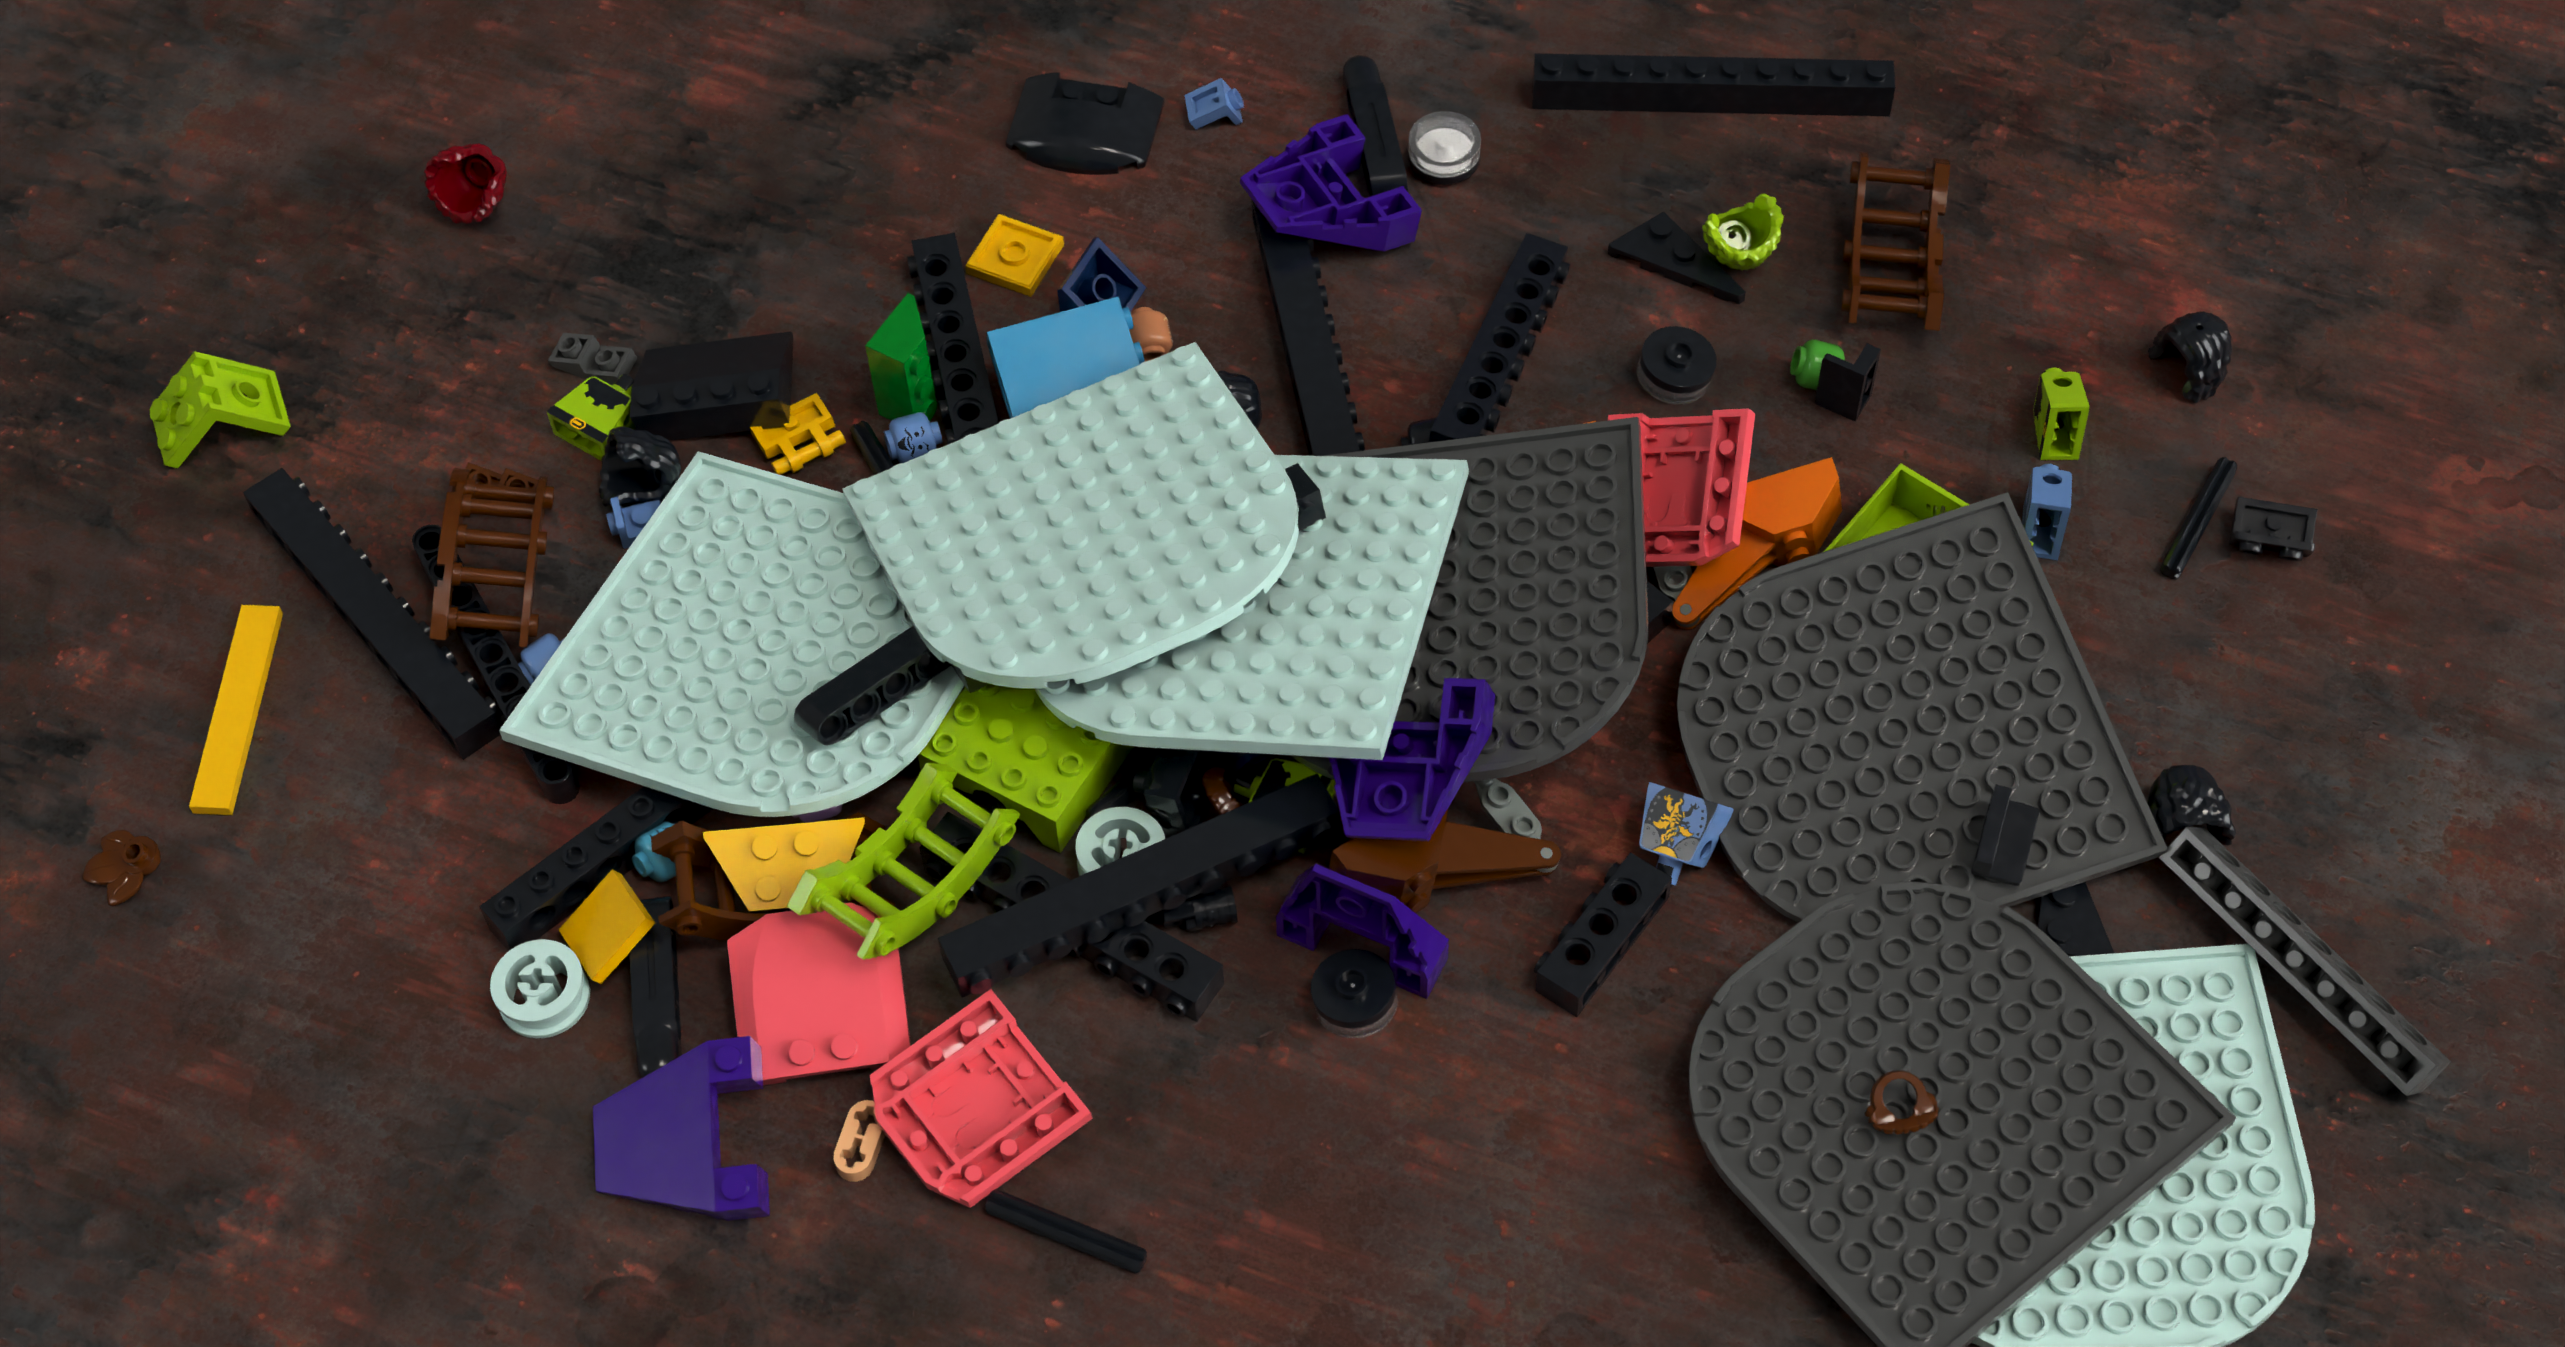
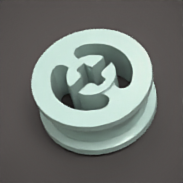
[1075,807,1165,876]
[490,939,590,1039]

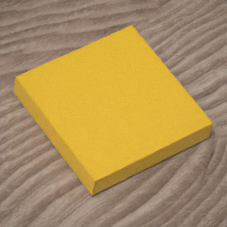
[965,214,1064,297]
[559,869,655,984]

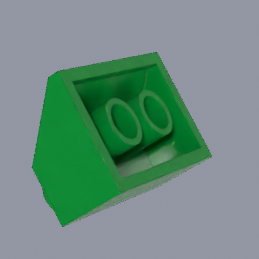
[865,293,937,421]

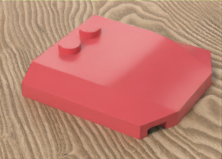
[1608,408,1755,567]
[727,902,911,1085]
[869,989,1092,1208]

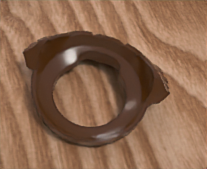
[1201,766,1244,815]
[1865,1070,1939,1135]

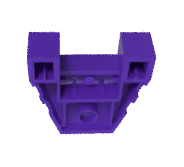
[1240,114,1422,251]
[1328,678,1495,841]
[1276,864,1449,999]
[593,1036,770,1221]

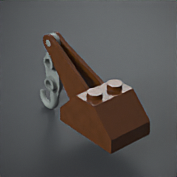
[1329,778,1561,913]

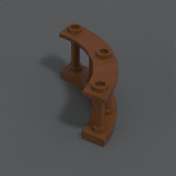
[1841,152,1951,331]
[430,468,554,647]
[651,812,895,940]

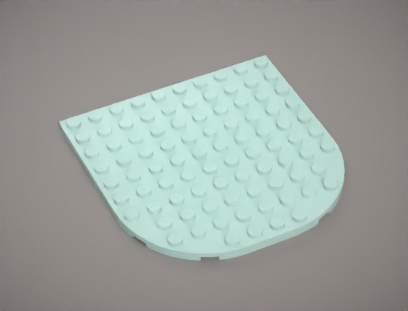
[842,342,1299,688]
[499,451,964,817]
[1035,455,1469,760]
[1972,944,2315,1347]

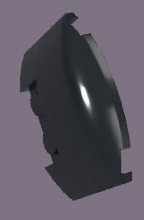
[1006,72,1164,175]

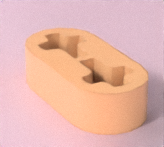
[833,1100,886,1182]

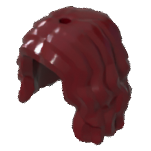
[424,144,507,224]

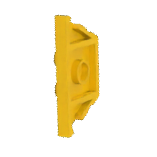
[703,818,865,912]

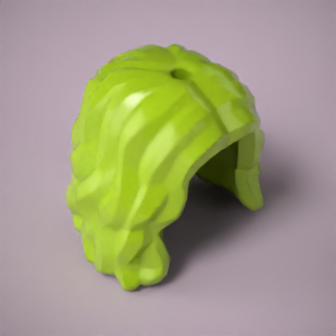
[1702,193,1784,270]

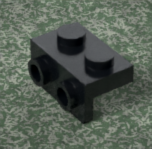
[2229,496,2318,561]

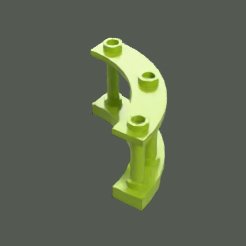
[787,763,1021,959]

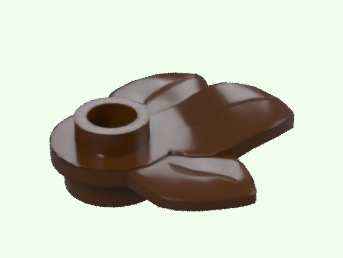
[82,830,161,907]

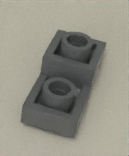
[548,333,637,385]

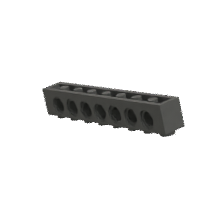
[2159,827,2451,1096]

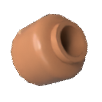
[1129,307,1173,361]

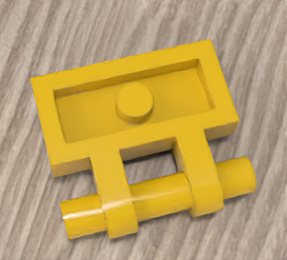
[750,393,846,475]

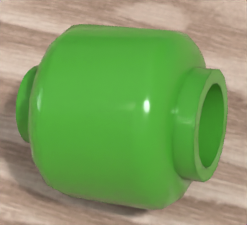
[1790,340,1848,391]

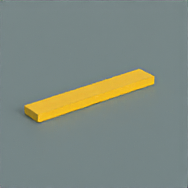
[189,605,283,815]

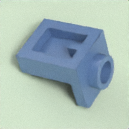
[1184,78,1244,129]
[606,497,660,549]

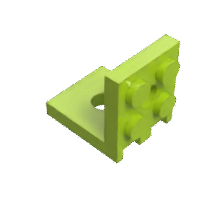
[150,351,291,468]

